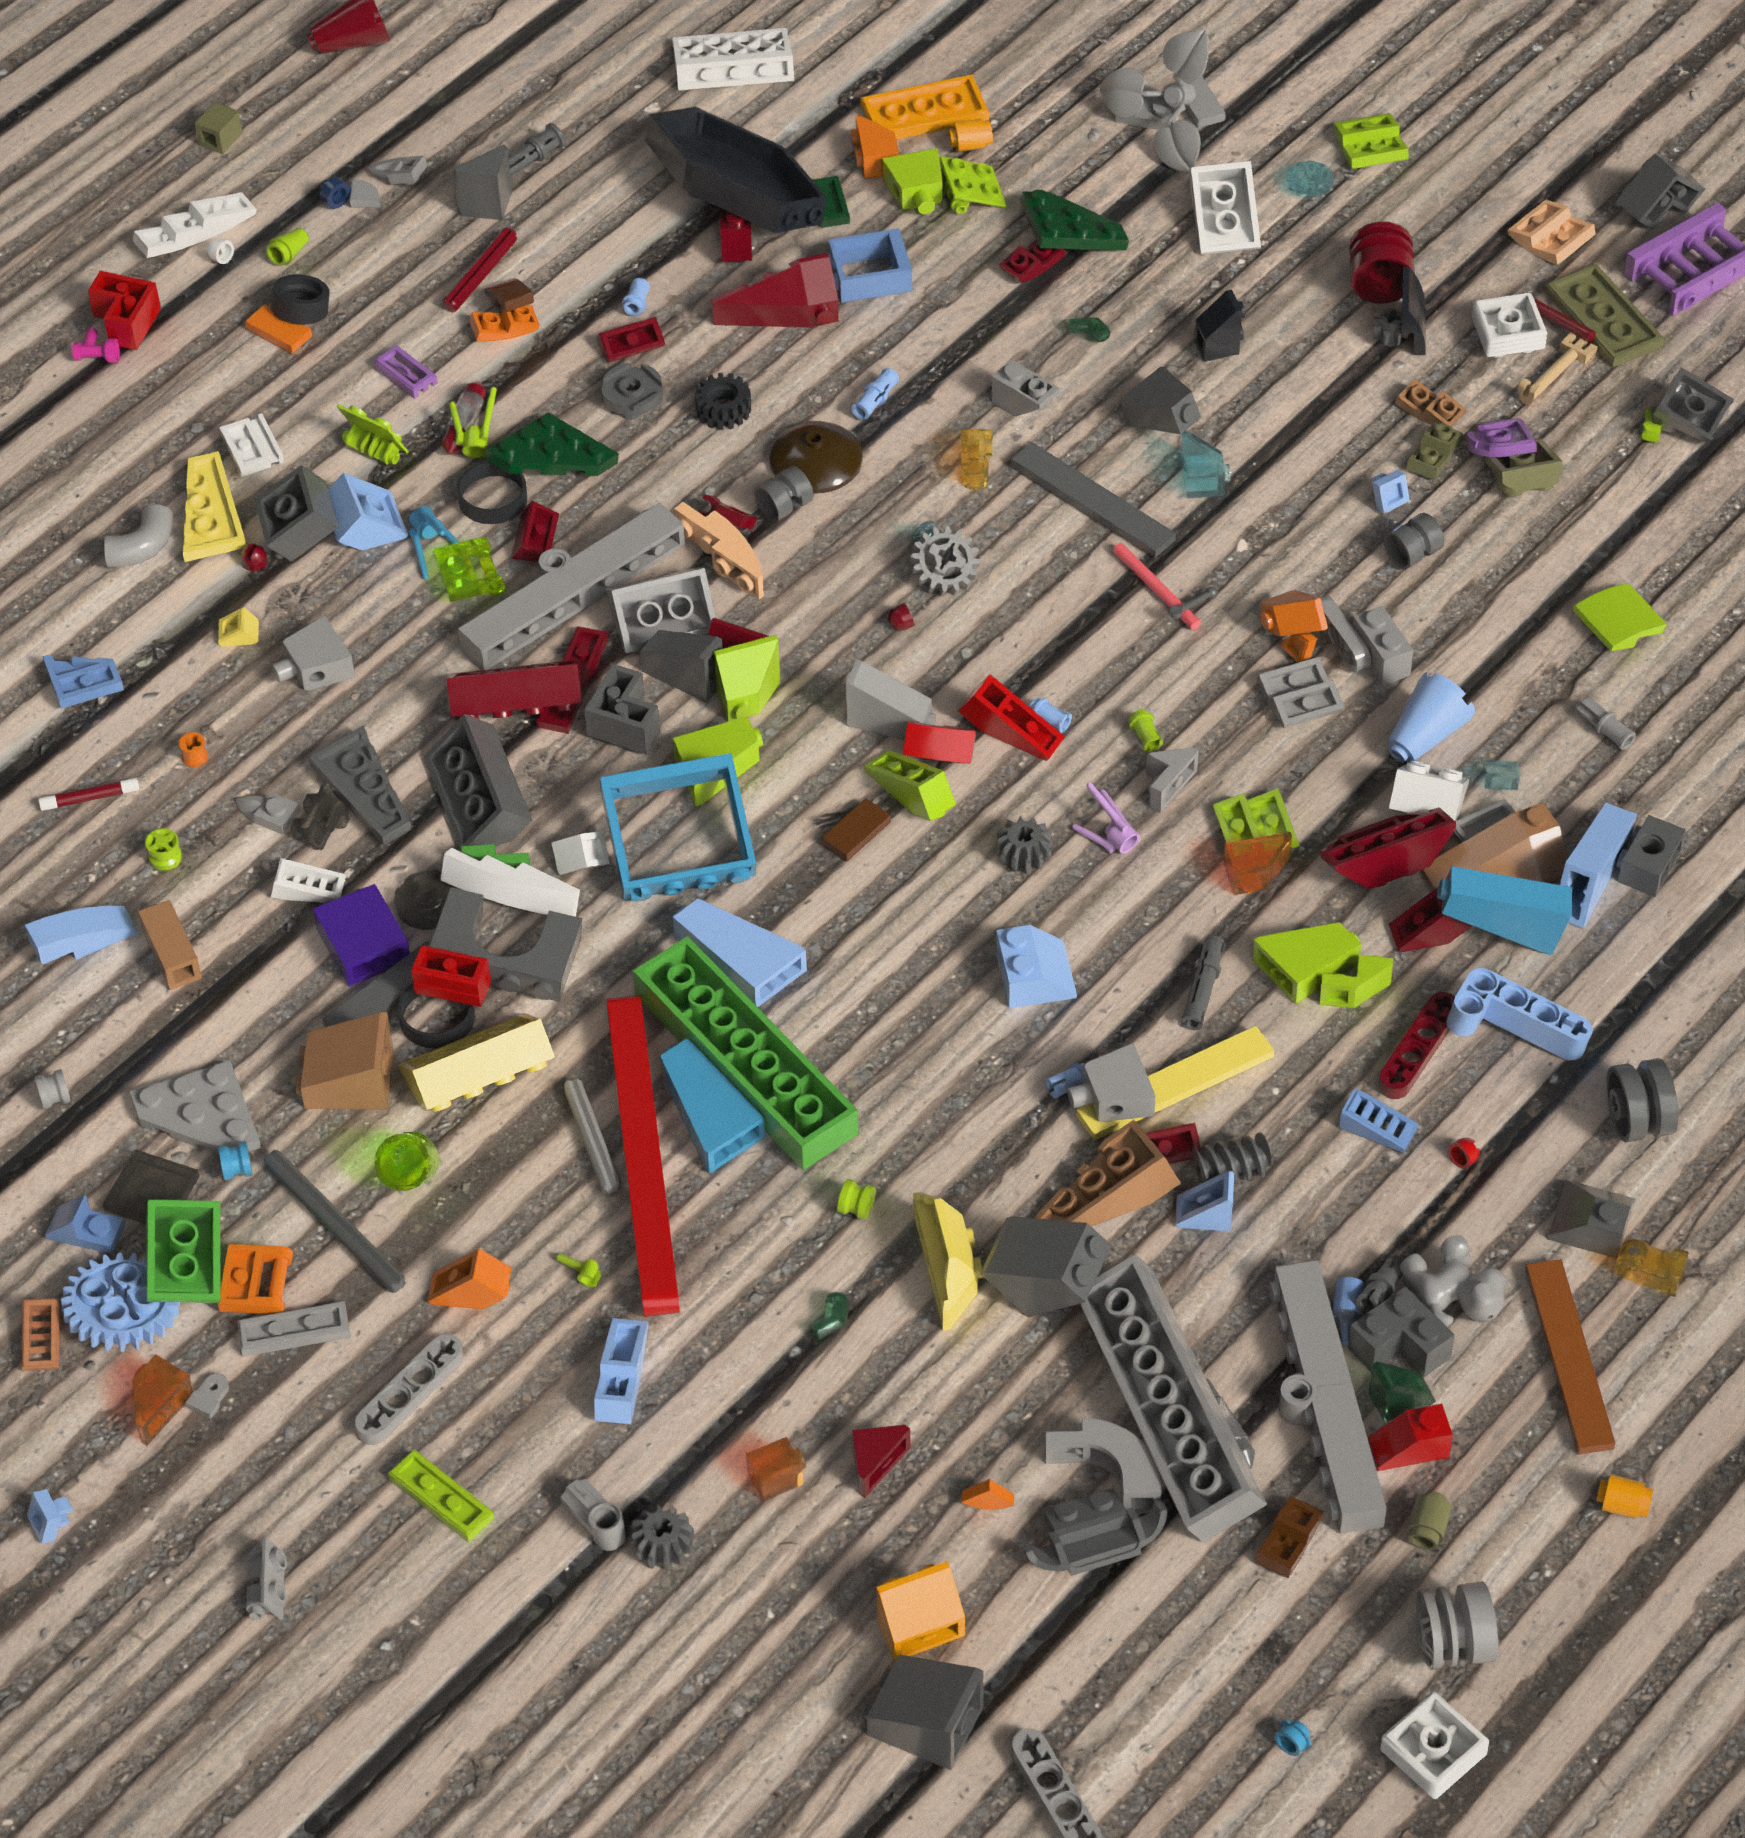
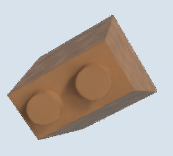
[296,1012,394,1110]

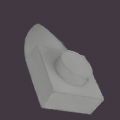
[368,156,428,185]
[235,792,301,835]

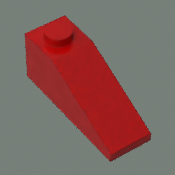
[958,674,1065,761]

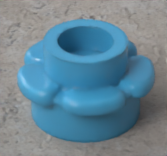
[1274,1720,1311,1756]

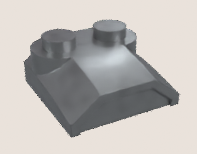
[1653,367,1734,443]

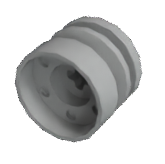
[1415,1581,1498,1670]

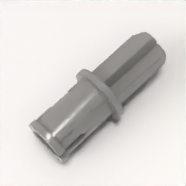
[1577,697,1636,750]

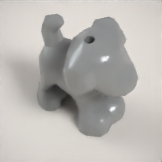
[1400,1235,1507,1327]

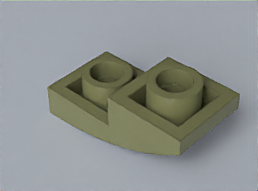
[1406,422,1463,480]

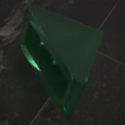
[1368,1361,1436,1422]

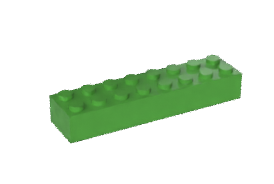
[633,936,859,1171]

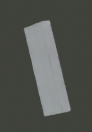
[237,1301,351,1357]

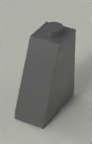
[1120,367,1201,435]
[640,630,723,703]

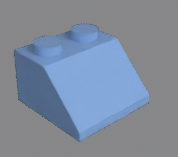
[328,472,409,551]
[996,925,1077,1008]

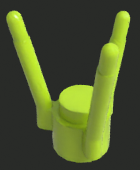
[449,387,497,458]

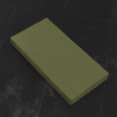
[1544,264,1665,368]

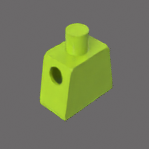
[883,148,942,215]

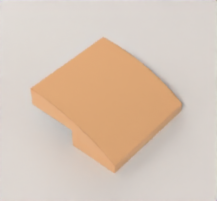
[1508,200,1595,265]

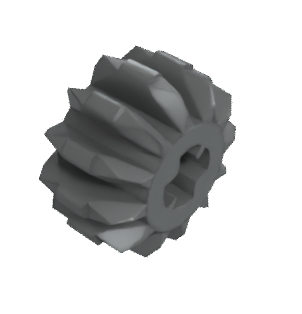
[996,816,1053,873]
[630,1504,694,1570]

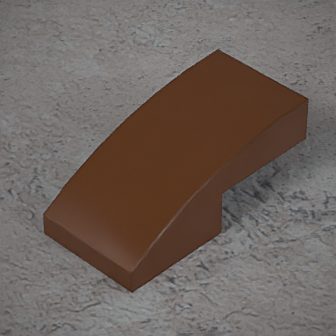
[484,278,534,312]
[1255,1496,1324,1579]

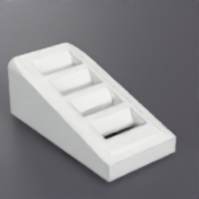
[271,858,346,903]

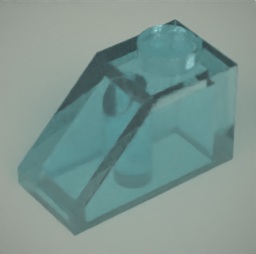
[1180,431,1231,498]

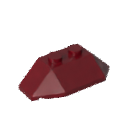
[1320,807,1456,889]

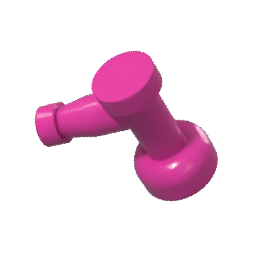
[72,328,120,363]

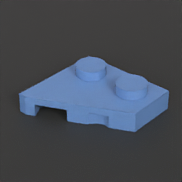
[43,655,124,709]

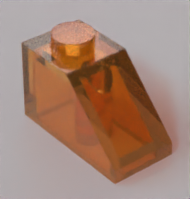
[1224,832,1292,895]
[132,1354,193,1446]

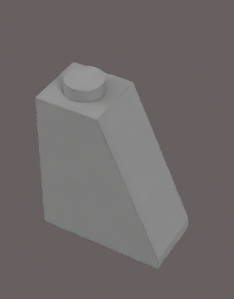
[846,660,936,740]

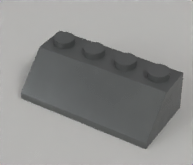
[424,714,532,850]

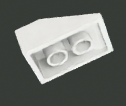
[1190,161,1261,255]

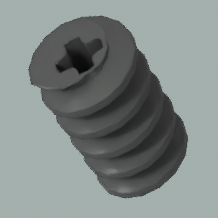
[1192,1132,1272,1185]

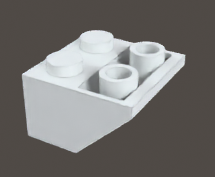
[1389,761,1469,821]

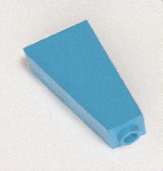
[1437,866,1572,955]
[660,1038,765,1174]

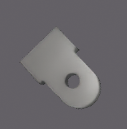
[185,1373,229,1419]

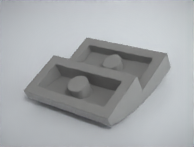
[1257,657,1345,728]

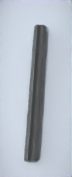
[264,1150,406,1293]

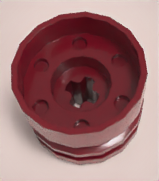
[1349,222,1415,304]

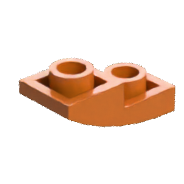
[469,305,540,342]

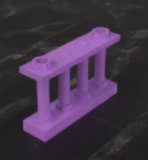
[1624,203,1745,316]

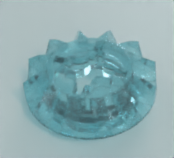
[1286,161,1334,199]

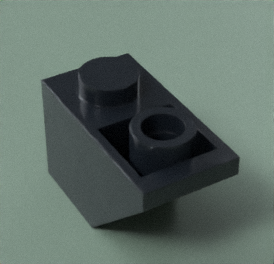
[1195,289,1245,362]

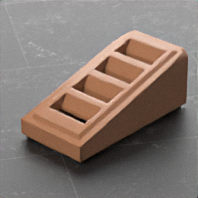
[22,1298,62,1371]

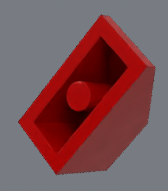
[1368,1404,1453,1471]

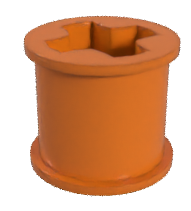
[179,732,208,767]

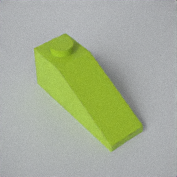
[863,750,956,821]

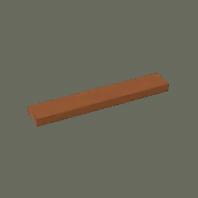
[1525,1259,1615,1455]

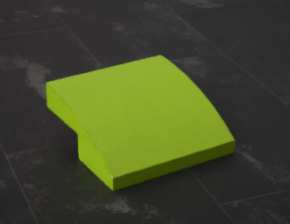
[1334,113,1409,169]
[1572,583,1667,651]
[1213,788,1300,859]

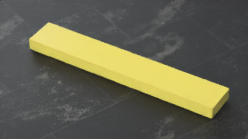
[1076,1026,1274,1141]

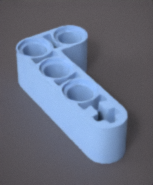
[1446,968,1593,1061]

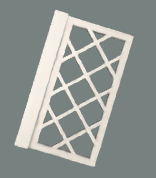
[672,28,794,90]

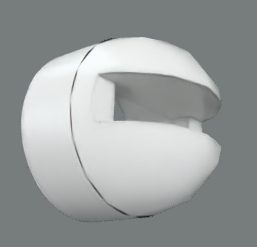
[207,238,234,264]

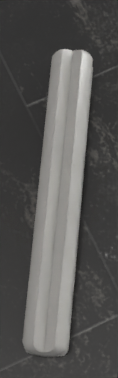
[564,1078,621,1195]

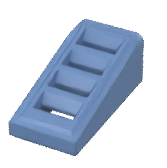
[1339,1088,1418,1153]

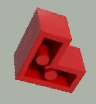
[88,270,161,350]

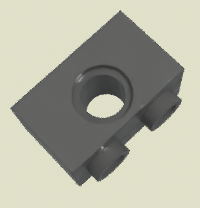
[1616,815,1686,897]

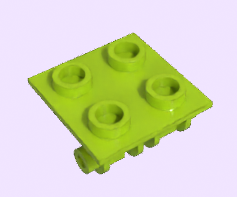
[939,156,1007,214]
[336,404,409,465]

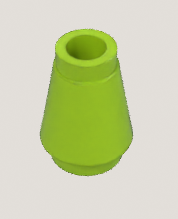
[266,228,309,266]

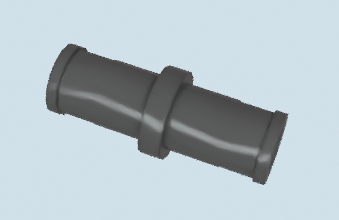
[1356,1259,1403,1314]

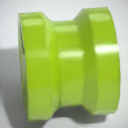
[145,828,182,871]
[837,1179,876,1221]

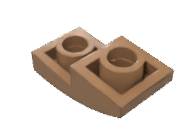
[1394,379,1467,427]

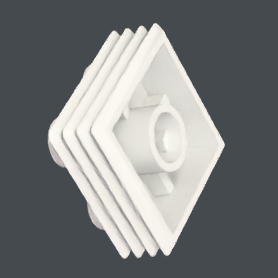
[1471,293,1547,357]
[1380,1692,1489,1799]

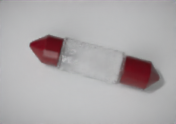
[441,381,486,454]

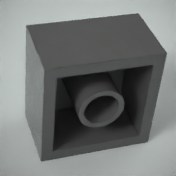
[254,465,339,562]

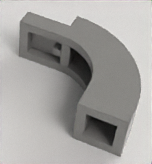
[1045,1418,1161,1513]

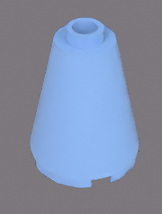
[1388,672,1475,763]

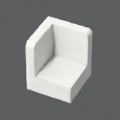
[552,831,610,875]

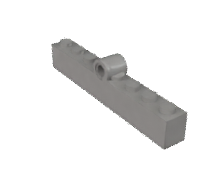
[458,502,685,670]
[1269,1260,1386,1534]

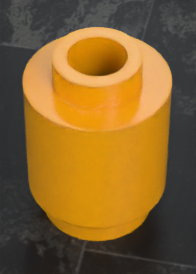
[948,119,993,152]
[1596,1474,1654,1519]

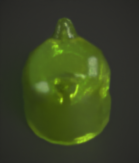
[374,1132,443,1191]

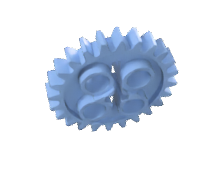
[61,1253,180,1352]

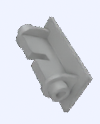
[246,1537,287,1620]

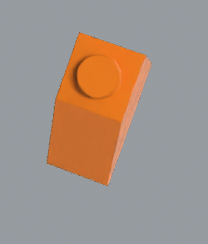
[1260,590,1328,636]
[427,1248,512,1310]

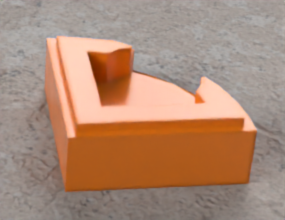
[1280,633,1317,663]
[961,1479,1014,1510]

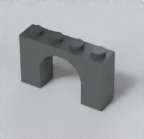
[430,887,582,1002]

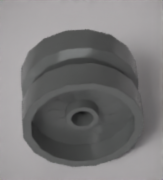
[1606,1058,1678,1143]

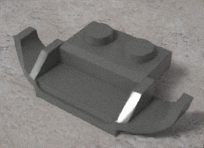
[1020,1488,1167,1576]

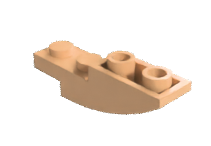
[674,502,764,599]

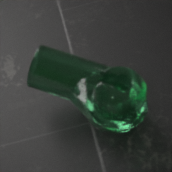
[1069,317,1111,342]
[810,1292,850,1341]

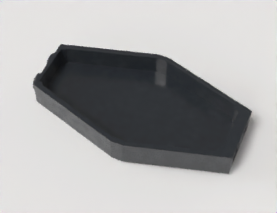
[645,106,827,233]

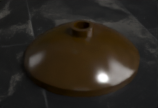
[769,421,863,494]

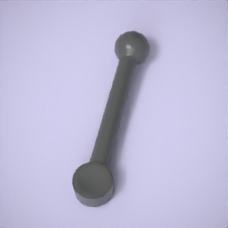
[1169,586,1218,619]

